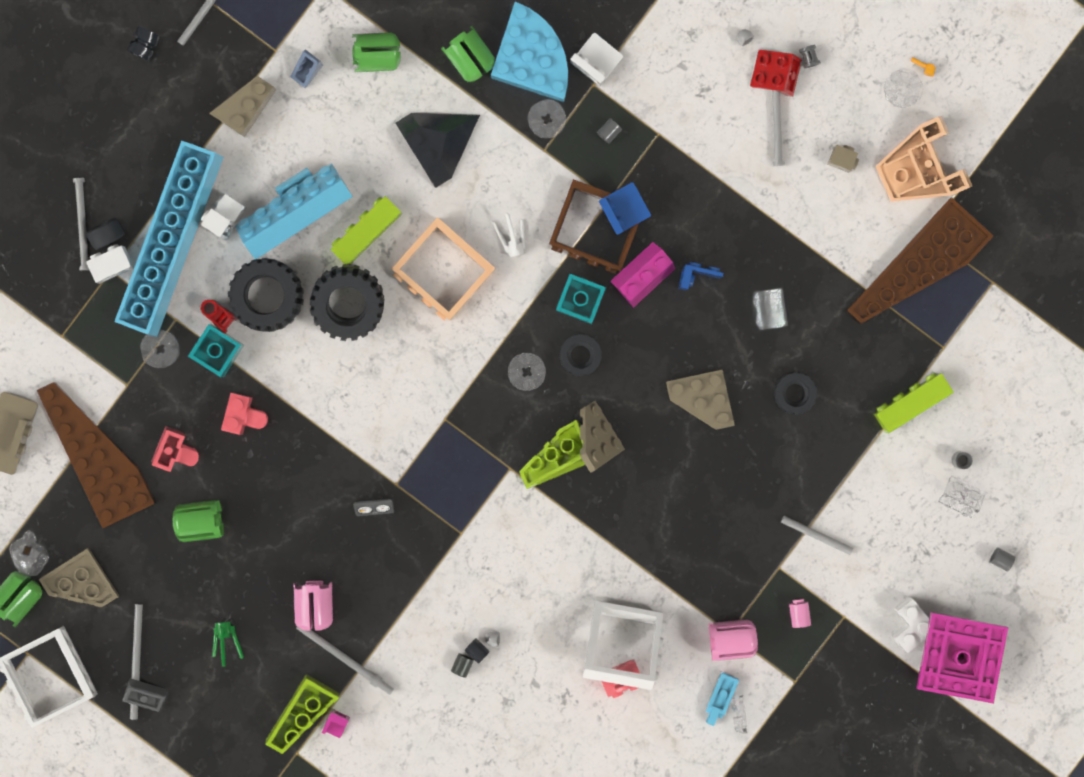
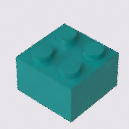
[556,274,606,324]
[188,324,244,377]

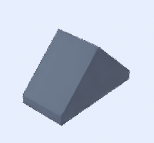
[290,49,323,88]

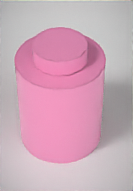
[789,598,811,628]

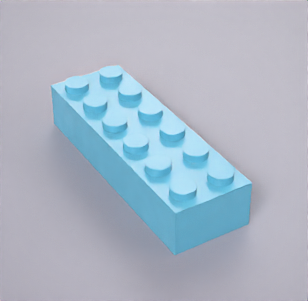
[235,163,353,260]

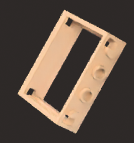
[392,217,495,321]

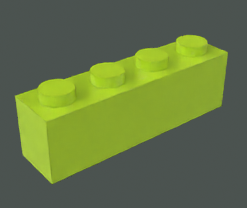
[330,196,402,266]
[874,372,954,434]

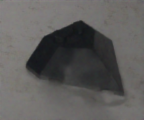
[395,113,480,188]

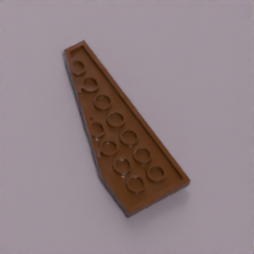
[846,197,993,323]
[37,382,155,528]

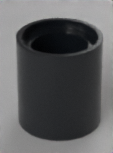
[464,638,490,664]

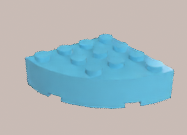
[491,2,568,102]

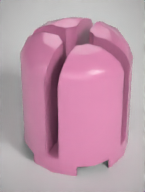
[294,581,333,631]
[709,619,758,661]

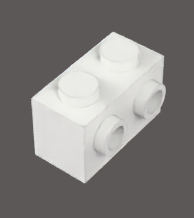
[86,244,134,284]

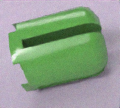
[441,26,495,82]
[352,32,401,72]
[172,500,224,542]
[0,571,42,627]

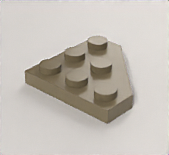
[666,370,735,430]
[580,401,625,473]
[39,548,119,607]

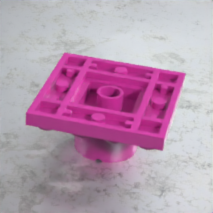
[916,612,1009,704]

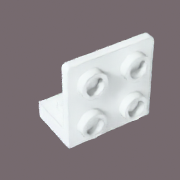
[570,33,623,86]

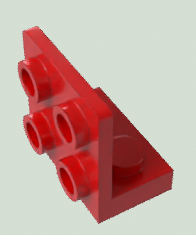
[750,50,802,97]

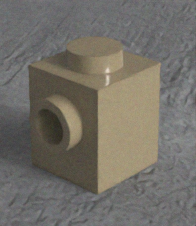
[827,145,859,173]

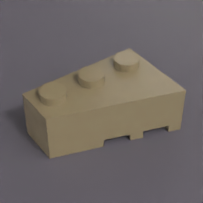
[210,76,276,137]

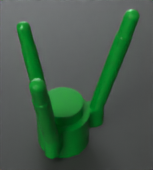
[212,622,244,667]

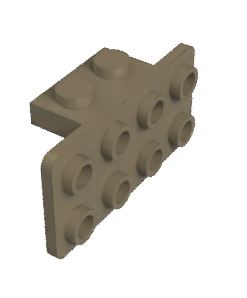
[0,392,38,475]

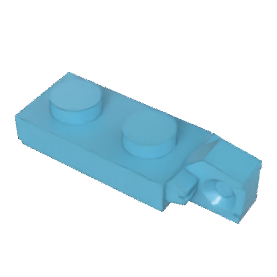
[706,672,739,726]

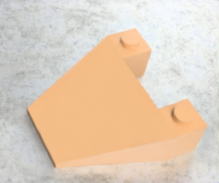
[876,116,972,201]

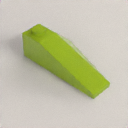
[519,420,585,489]

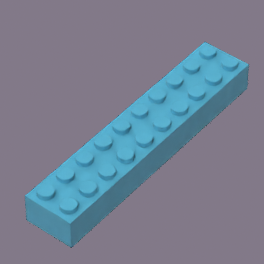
[114,141,224,337]

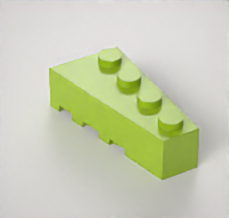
[266,674,339,754]

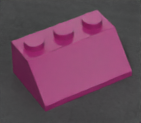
[611,242,676,308]

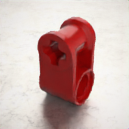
[200,300,238,333]

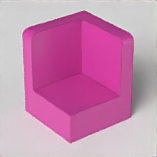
[322,709,350,738]

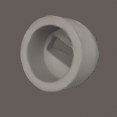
[737,29,754,46]
[486,631,500,647]

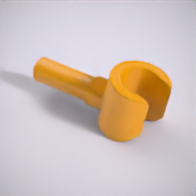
[911,57,936,77]

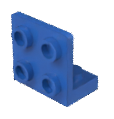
[599,182,651,235]
[678,262,724,291]

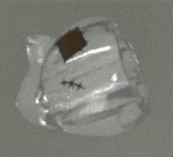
[9,530,49,576]

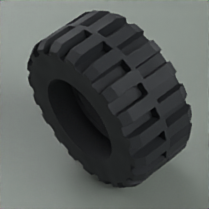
[228,258,304,332]
[310,264,385,341]

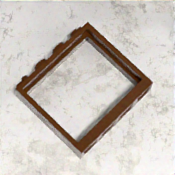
[549,179,639,274]

